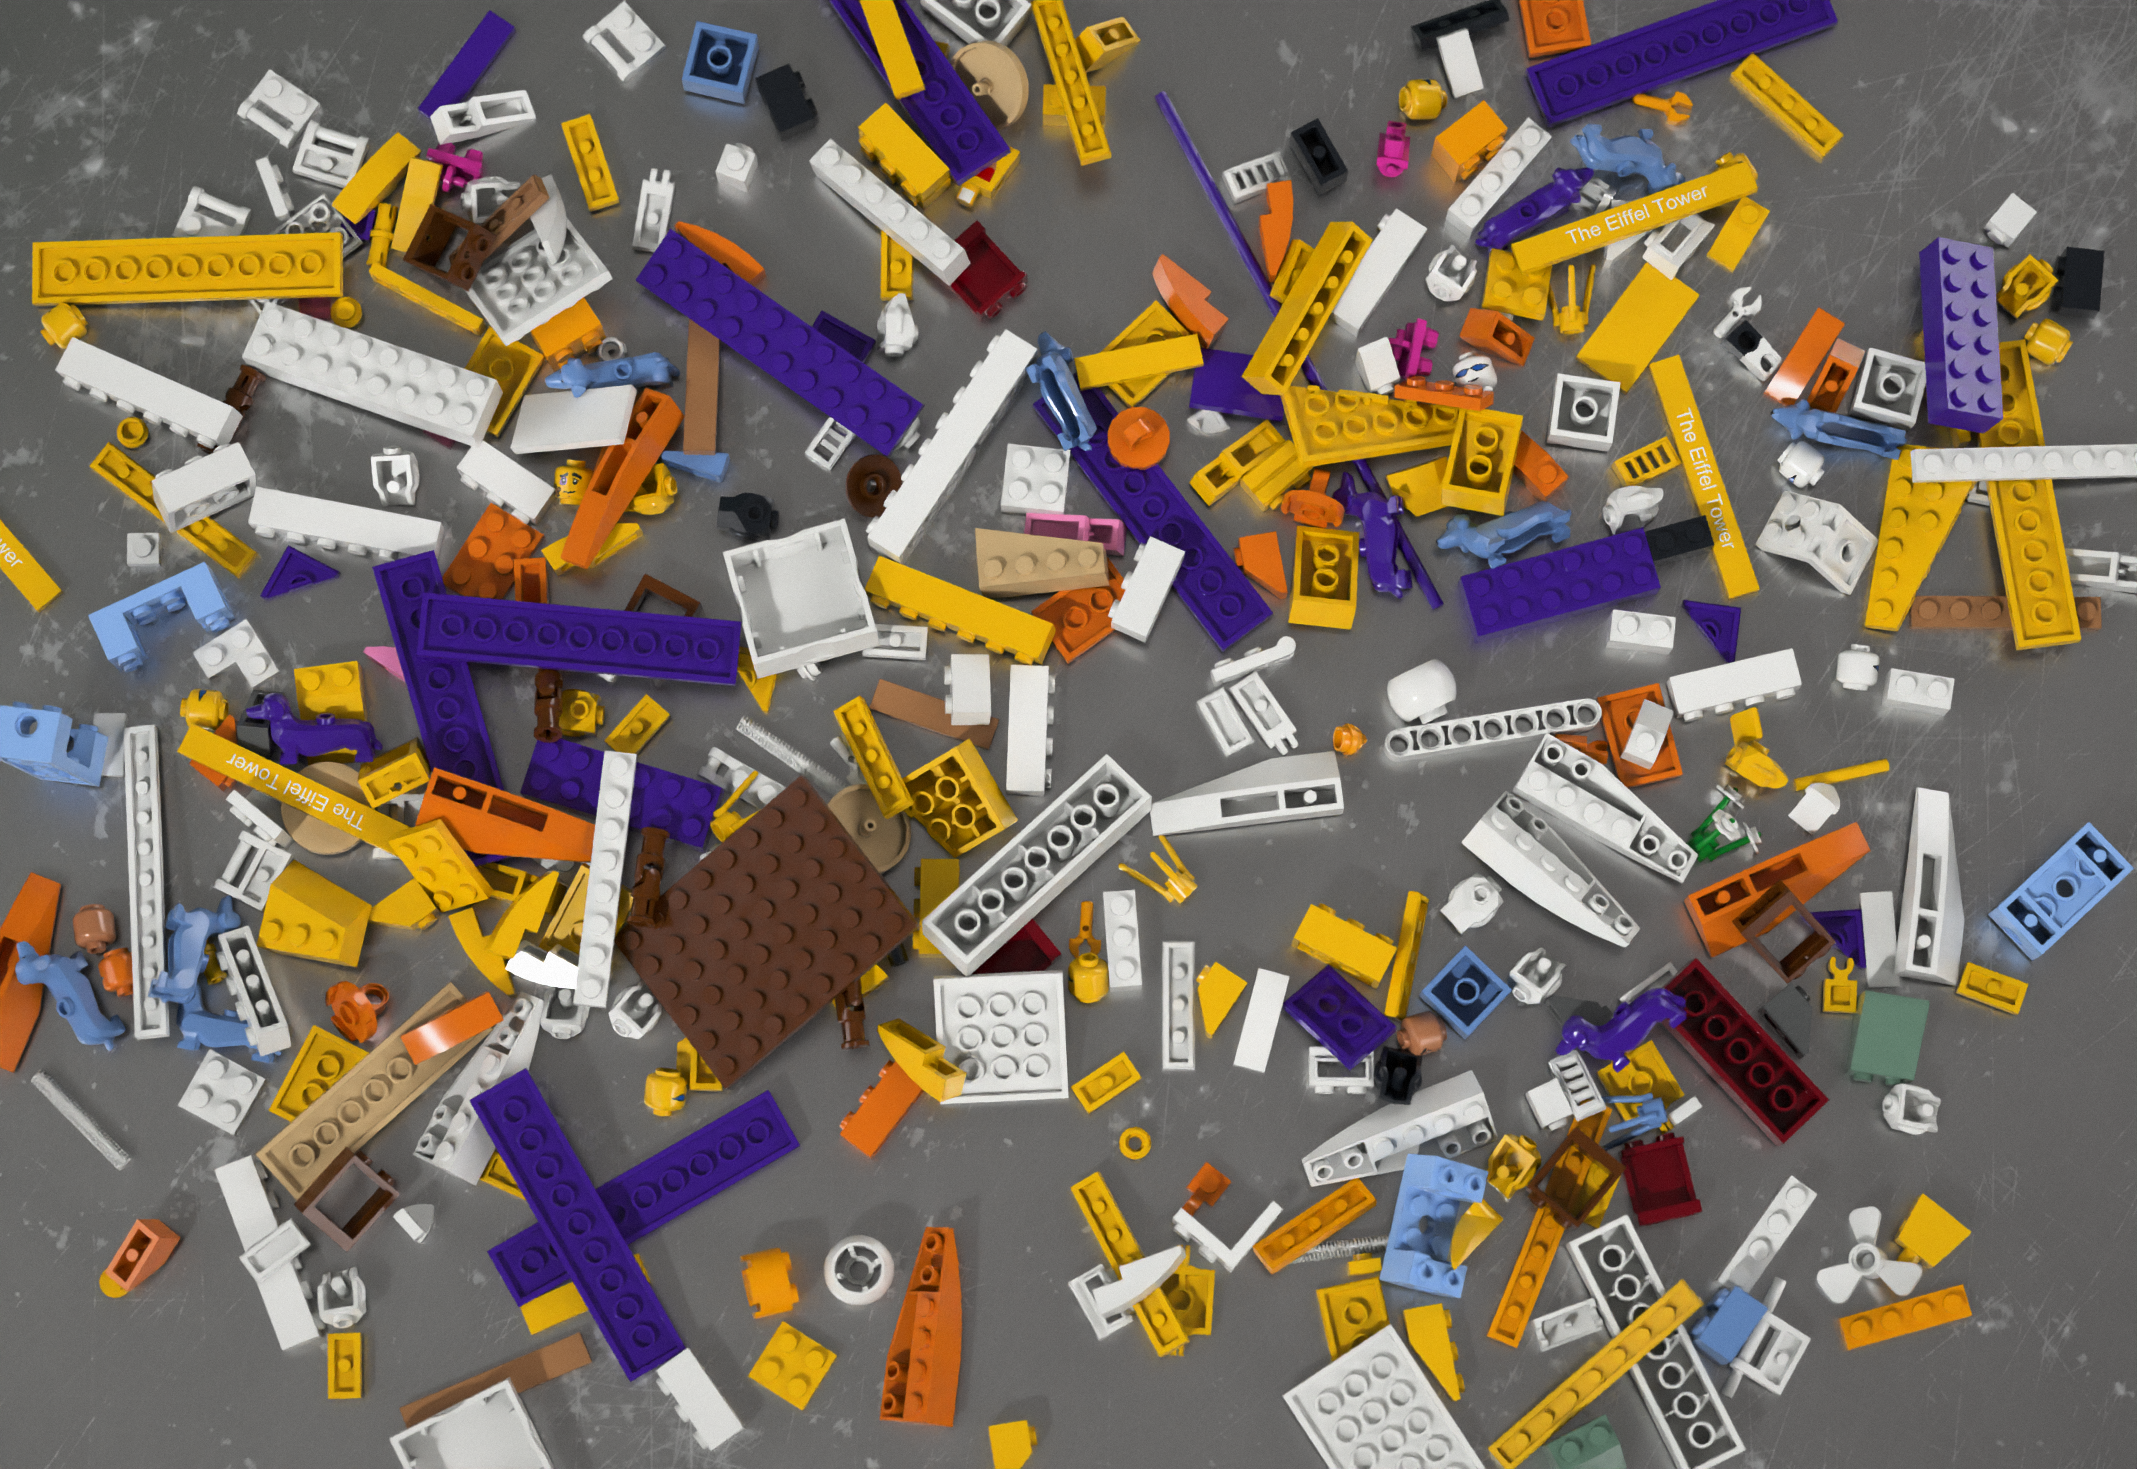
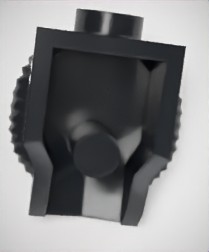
[717,492,779,540]
[1374,1046,1423,1105]

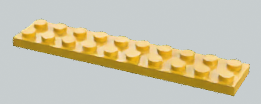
[32,232,343,306]
[1976,339,2081,651]

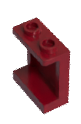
[943,220,1028,323]
[972,918,1062,974]
[1618,1132,1703,1228]

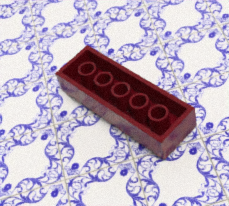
[1661,958,1829,1145]

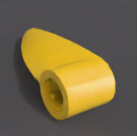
[1451,1199,1504,1270]

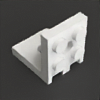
[1756,490,1879,595]
[226,758,305,850]
[1172,1201,1283,1273]

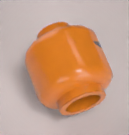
[98,947,133,997]

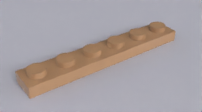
[1909,596,2102,630]

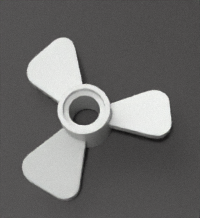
[1817,1206,1923,1303]

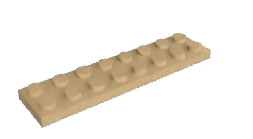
[255,982,493,1200]

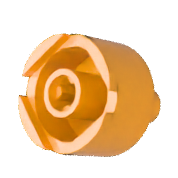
[740,1247,799,1319]

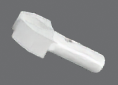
[1713,287,1762,338]
[830,736,864,786]

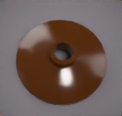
[845,454,902,517]

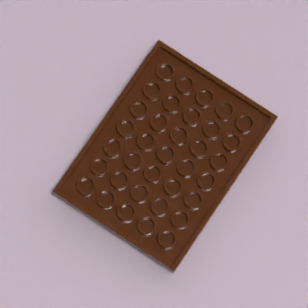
[615,776,921,1089]

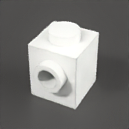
[715,143,758,192]
[1984,192,2037,248]
[1525,1078,1573,1131]

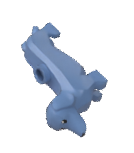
[1570,124,1686,194]
[1025,331,1097,451]
[545,352,681,398]
[1771,399,1907,460]
[1436,501,1572,569]
[148,895,241,1003]
[15,941,126,1051]
[176,982,283,1063]

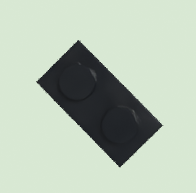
[755,64,818,141]
[1289,118,1348,196]
[2052,247,2104,319]
[1645,515,1715,567]

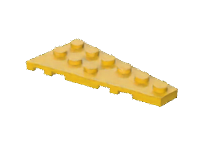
[1280,385,1460,468]

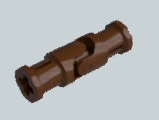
[197,364,266,455]
[534,668,563,743]
[626,827,670,928]
[835,977,870,1050]

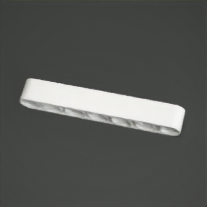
[1383,698,1602,762]

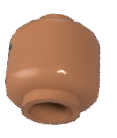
[73,904,116,954]
[1397,1011,1447,1055]

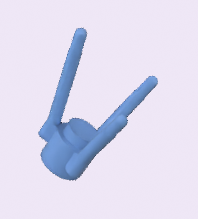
[1601,1093,1668,1151]

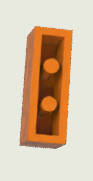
[839,1060,924,1160]

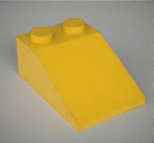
[1442,408,1523,516]
[1288,525,1359,630]
[294,661,368,766]

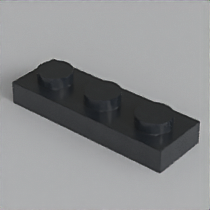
[1411,0,1510,50]

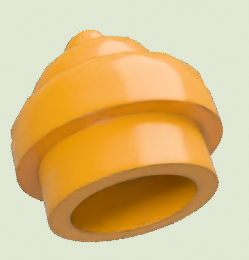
[1333,723,1367,755]

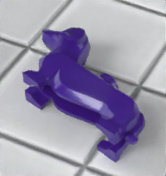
[1475,167,1594,252]
[1332,472,1413,599]
[246,693,383,765]
[1555,988,1687,1073]

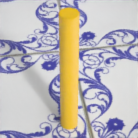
[1793,758,1889,791]

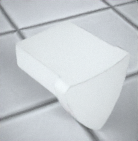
[1574,176,1617,215]
[1788,783,1840,836]
[393,1204,435,1243]

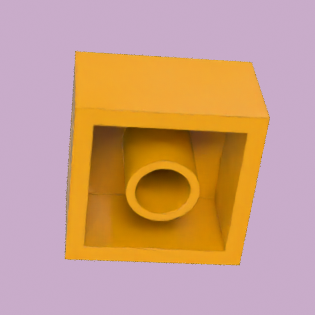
[1431,100,1508,183]
[530,297,606,372]

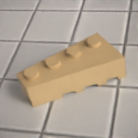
[975,528,1109,599]

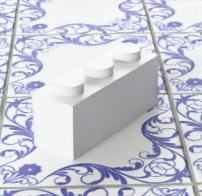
[457,440,557,526]
[1108,536,1185,643]
[1103,890,1142,992]
[656,1348,746,1451]

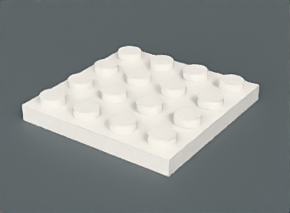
[465,217,613,346]
[934,970,1069,1104]

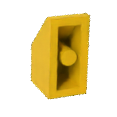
[1075,16,1141,73]
[1706,196,1770,272]
[368,877,440,931]
[1196,961,1247,1039]
[988,1420,1037,1469]

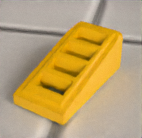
[1611,436,1682,487]

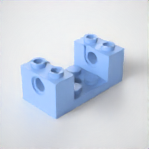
[88,562,236,672]
[0,702,108,787]
[1988,822,2134,961]
[1379,1154,1489,1298]

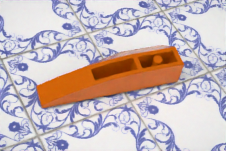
[560,388,685,569]
[415,767,595,863]
[1684,822,1871,958]
[0,872,61,1073]
[880,1227,962,1427]

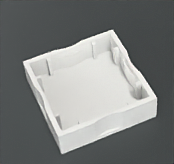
[723,519,880,679]
[389,1377,555,1469]

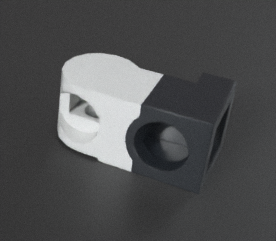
[1720,320,1783,381]

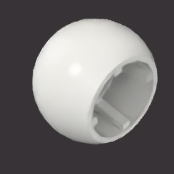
[1387,659,1457,725]
[824,1235,894,1306]

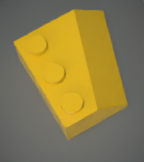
[902,738,1018,858]
[256,860,372,967]

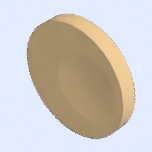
[950,40,1029,131]
[281,762,375,855]
[827,784,911,874]

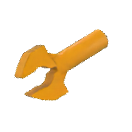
[1633,91,1693,126]
[1069,901,1101,959]

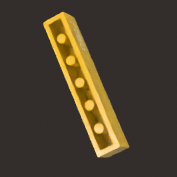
[1241,222,1373,395]
[865,556,1056,666]

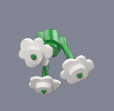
[1686,785,1762,862]

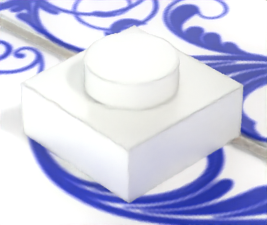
[127,533,161,567]

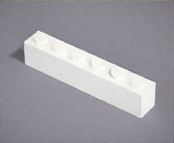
[809,139,971,286]
[55,337,243,449]
[248,486,445,562]
[214,1155,325,1352]

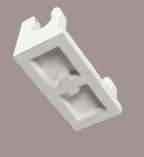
[1530,1297,1603,1352]

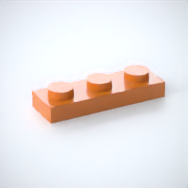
[1394,376,1494,411]

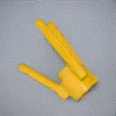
[1548,264,1596,334]
[710,770,761,843]
[1118,835,1198,904]

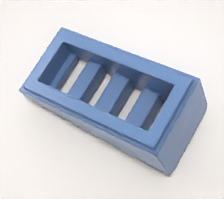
[661,451,730,483]

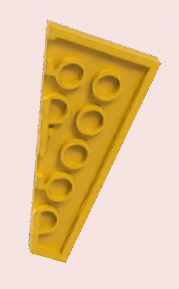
[1865,444,1977,631]

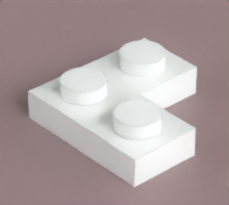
[192,619,281,690]

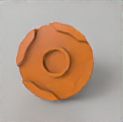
[1108,407,1170,470]
[1281,468,1345,528]
[325,981,389,1043]

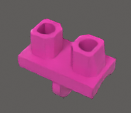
[1376,121,1410,177]
[426,143,483,193]
[1388,318,1439,379]

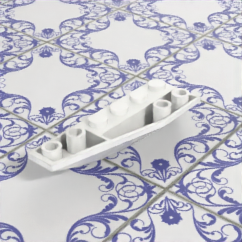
[1511,733,1698,883]
[1150,751,1344,836]
[1894,787,1964,986]
[1461,791,1640,948]
[413,991,544,1186]
[1301,1070,1498,1187]

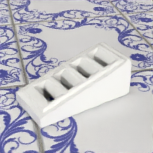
[1222,152,1292,205]
[805,416,857,470]
[1549,1050,1606,1122]

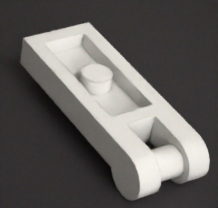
[1210,636,1296,687]
[697,747,786,810]

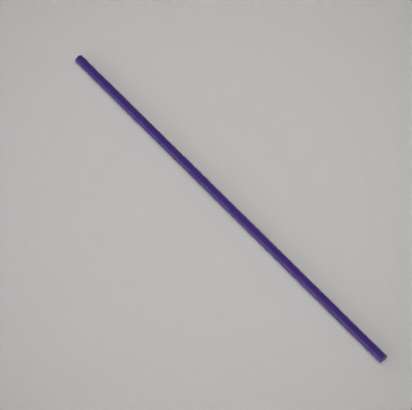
[1154,91,1444,610]

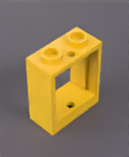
[358,737,431,809]

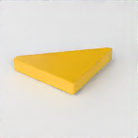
[737,646,778,713]

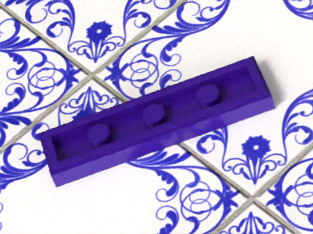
[417,10,516,120]

